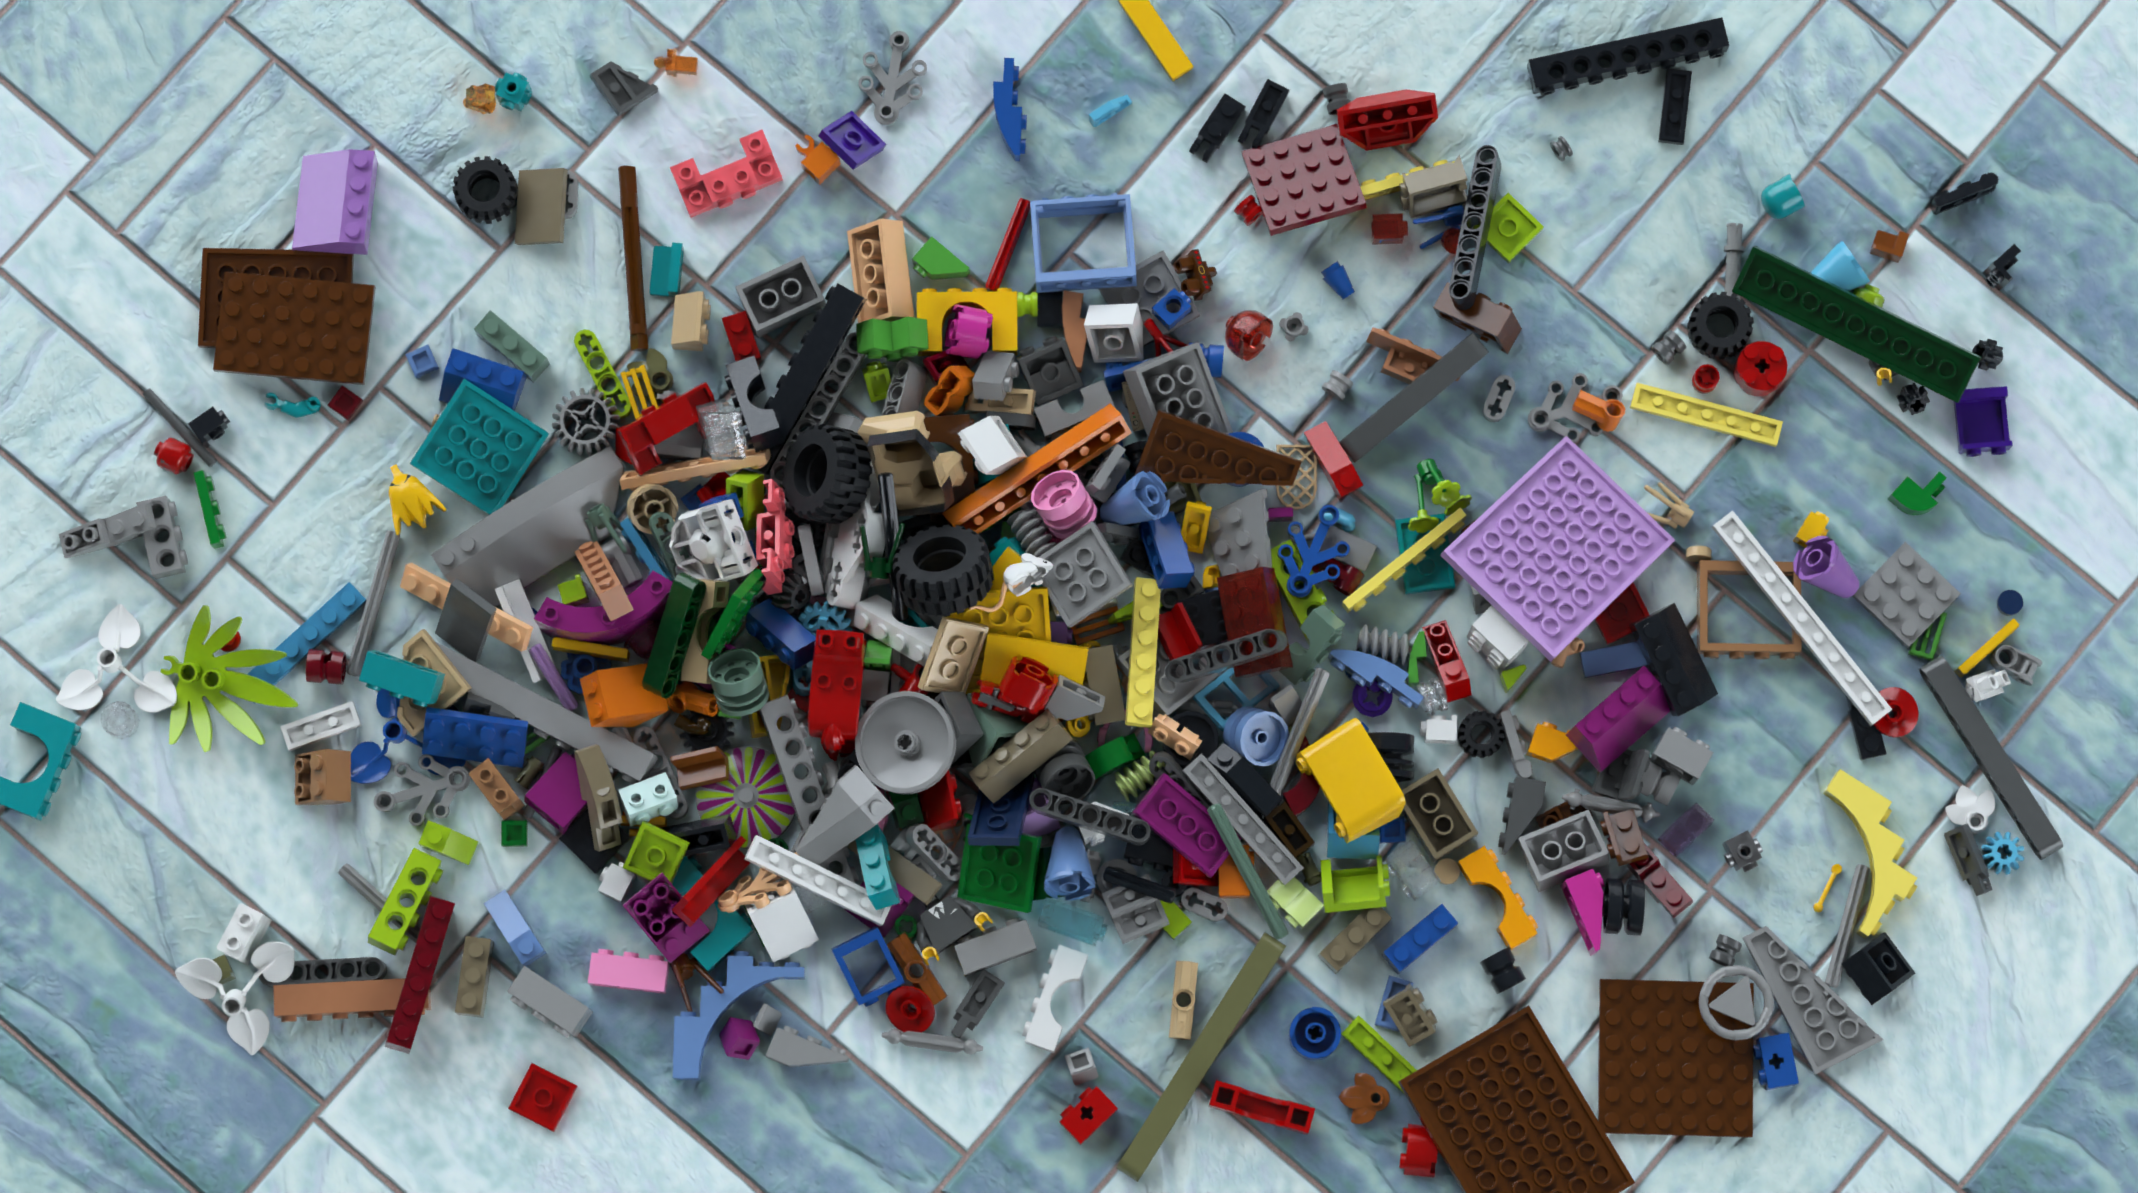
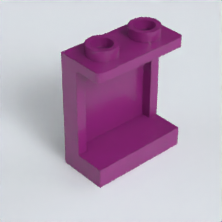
[524,751,587,834]

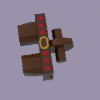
[1173,249,1217,301]

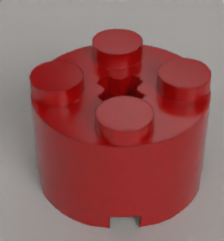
[1733,341,1788,396]
[999,656,1058,714]

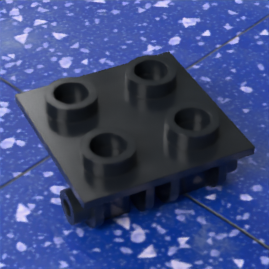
[1177,587,1239,647]

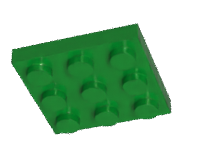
[701,567,764,660]
[957,822,1042,913]

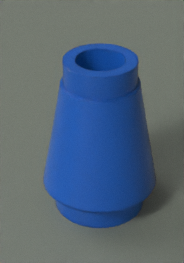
[1321,261,1355,300]

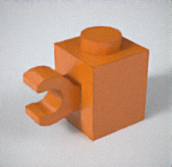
[795,135,841,185]

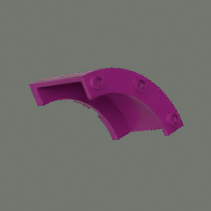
[533,570,673,646]

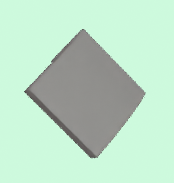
[1102,874,1170,944]

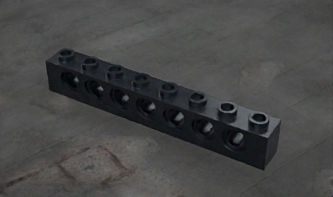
[1527,17,1730,96]

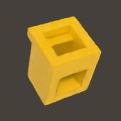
[1793,511,1829,548]

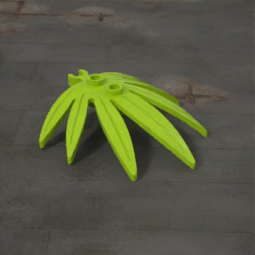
[160,605,298,752]

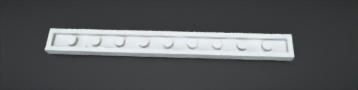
[1712,511,1892,726]

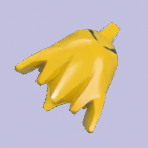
[389,464,447,536]

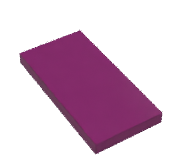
[1132,773,1242,878]

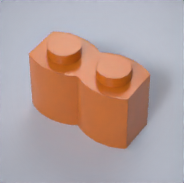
[924,366,975,416]

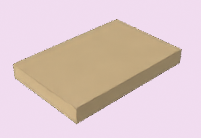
[918,617,989,694]

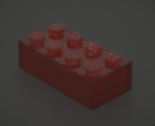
[1217,567,1293,678]

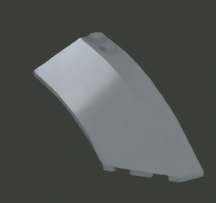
[431,446,624,607]

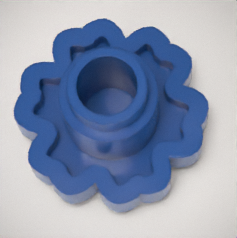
[561,653,612,695]

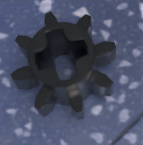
[1972,339,2003,371]
[1896,383,1930,415]

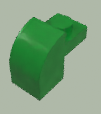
[1888,471,1947,515]
[1085,733,1146,780]

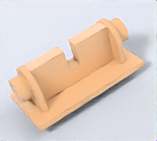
[1147,713,1202,760]

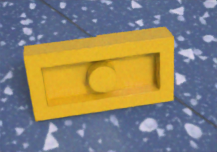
[1181,501,1212,554]

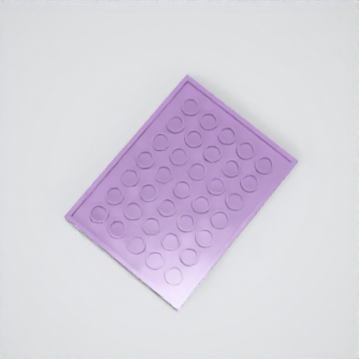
[1440,436,1675,662]

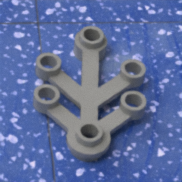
[859,31,927,125]
[1528,373,1623,443]
[374,754,471,826]

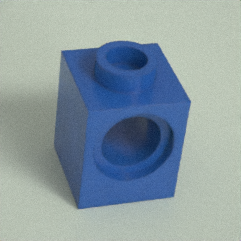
[1152,288,1191,331]

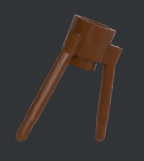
[670,953,724,1012]

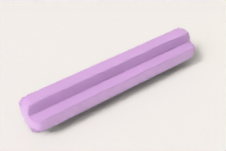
[529,643,578,711]

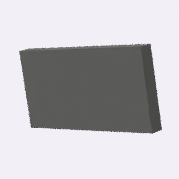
[435,579,497,662]

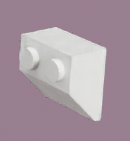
[1084,303,1143,363]

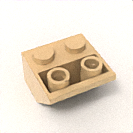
[671,291,711,351]

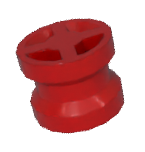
[1234,195,1263,226]

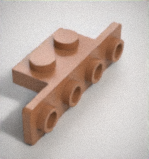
[1366,327,1461,384]

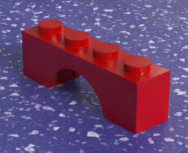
[1208,1080,1315,1135]

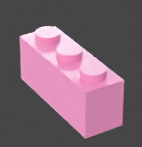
[588,949,670,994]

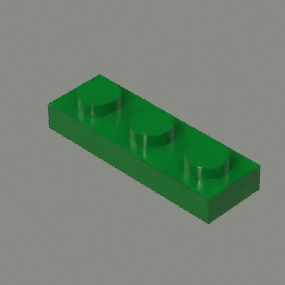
[193,470,226,549]

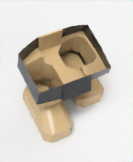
[858,411,968,517]

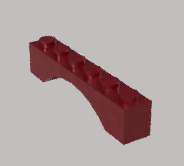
[385,896,455,1054]

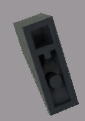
[1207,743,1282,817]

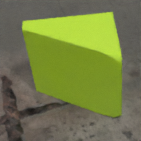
[1499,664,1527,693]

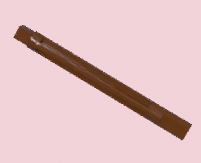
[618,165,648,352]

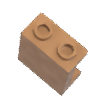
[469,758,525,820]

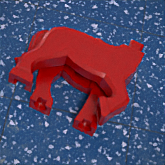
[808,629,866,761]

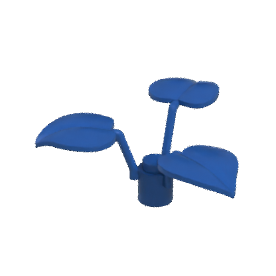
[351,688,466,784]

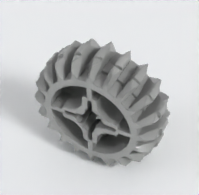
[552,388,620,456]

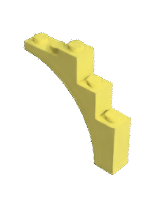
[1823,769,1917,939]

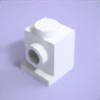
[1420,715,1457,744]

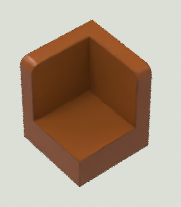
[1869,230,1909,263]

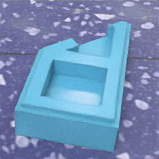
[1089,95,1132,127]

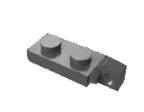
[1944,823,1992,896]
[951,969,1005,1038]

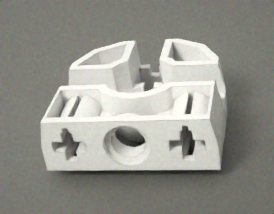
[669,499,758,581]

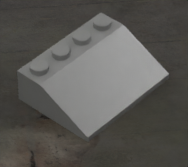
[1123,342,1233,436]

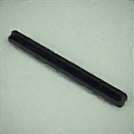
[878,472,909,621]

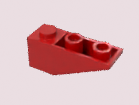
[1422,620,1472,703]

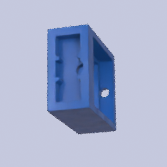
[831,926,905,1007]

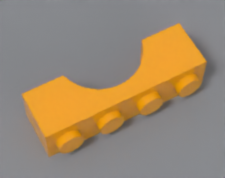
[1457,846,1538,950]

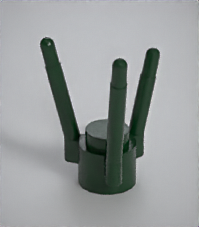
[860,523,905,579]

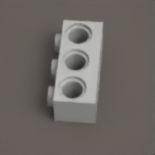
[136,496,188,579]

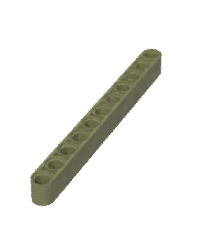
[1116,932,1286,1182]

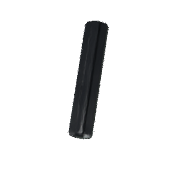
[1103,866,1176,903]

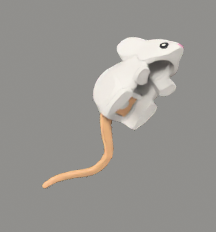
[969,553,1053,612]

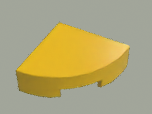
[1203,564,1221,589]

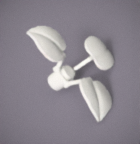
[56,604,177,713]
[175,942,295,1055]

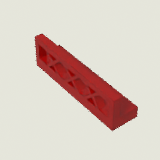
[672,836,751,927]

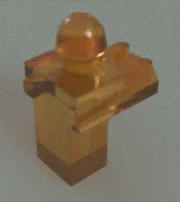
[654,48,698,77]
[463,83,496,114]

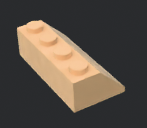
[847,219,914,323]

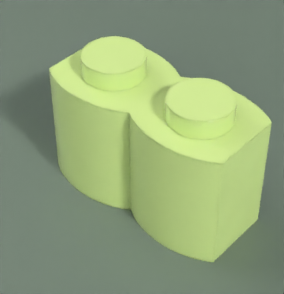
[1267,877,1324,929]

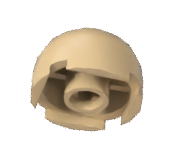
[626,484,679,535]

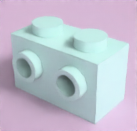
[618,772,678,827]

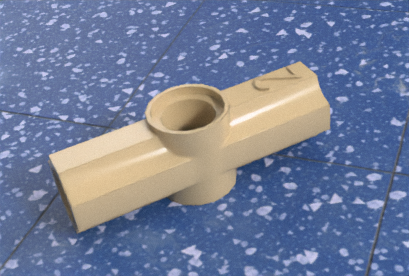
[1169,961,1198,1040]

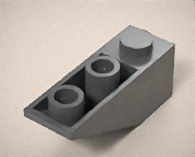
[1498,777,1546,855]

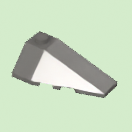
[795,765,895,865]

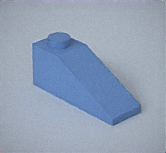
[484,890,546,967]

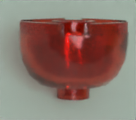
[1225,310,1273,361]

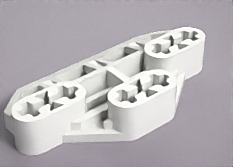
[819,461,885,609]

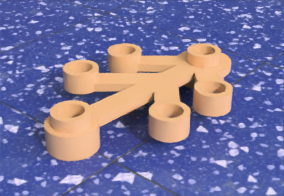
[718,852,799,913]

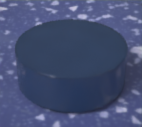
[1997,590,2023,616]

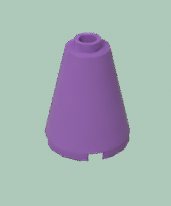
[1793,536,1859,598]

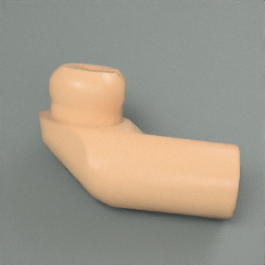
[1551,637,1585,668]

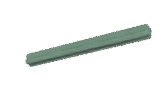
[1207,803,1288,939]

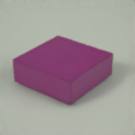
[1267,507,1293,522]

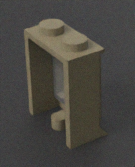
[1399,155,1467,218]

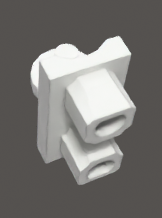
[1965,669,2011,702]

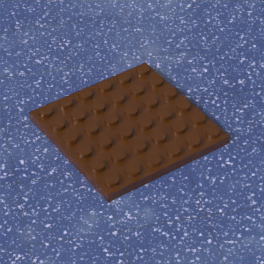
[1598,979,1754,1138]

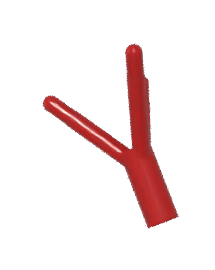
[1143,318,1188,357]

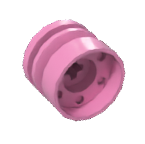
[1031,470,1097,538]

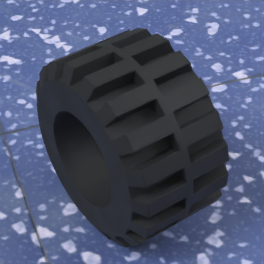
[453,156,518,224]
[1687,292,1754,359]

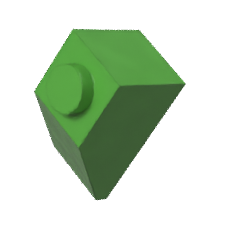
[912,236,970,280]

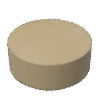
[1686,546,1712,562]
[1434,858,1460,885]

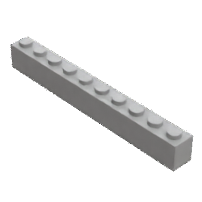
[436,642,658,784]

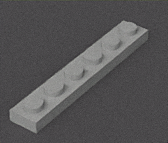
[1182,753,1303,885]

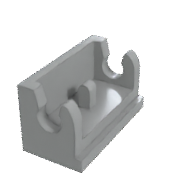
[1319,526,1377,571]

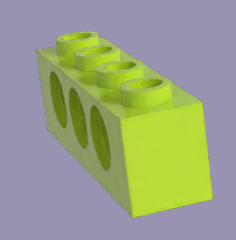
[1271,539,1335,646]
[367,848,443,956]

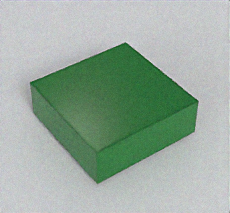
[501,820,528,847]

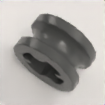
[1550,136,1573,161]

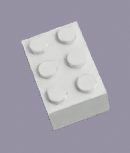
[1466,605,1529,671]

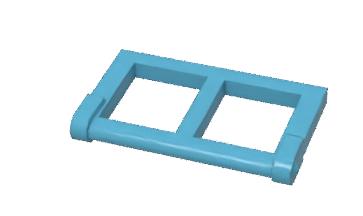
[1193,653,1280,731]

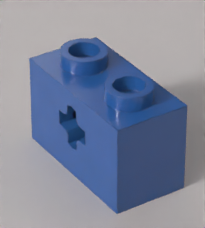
[1753,1033,1799,1090]

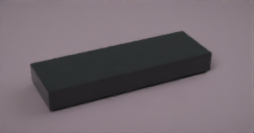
[1658,68,1692,145]

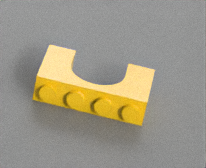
[917,288,1018,356]

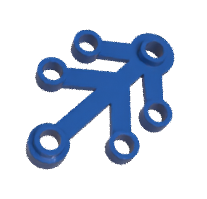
[1278,505,1350,598]

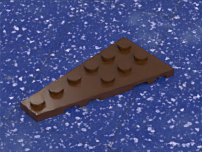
[1134,409,1301,486]

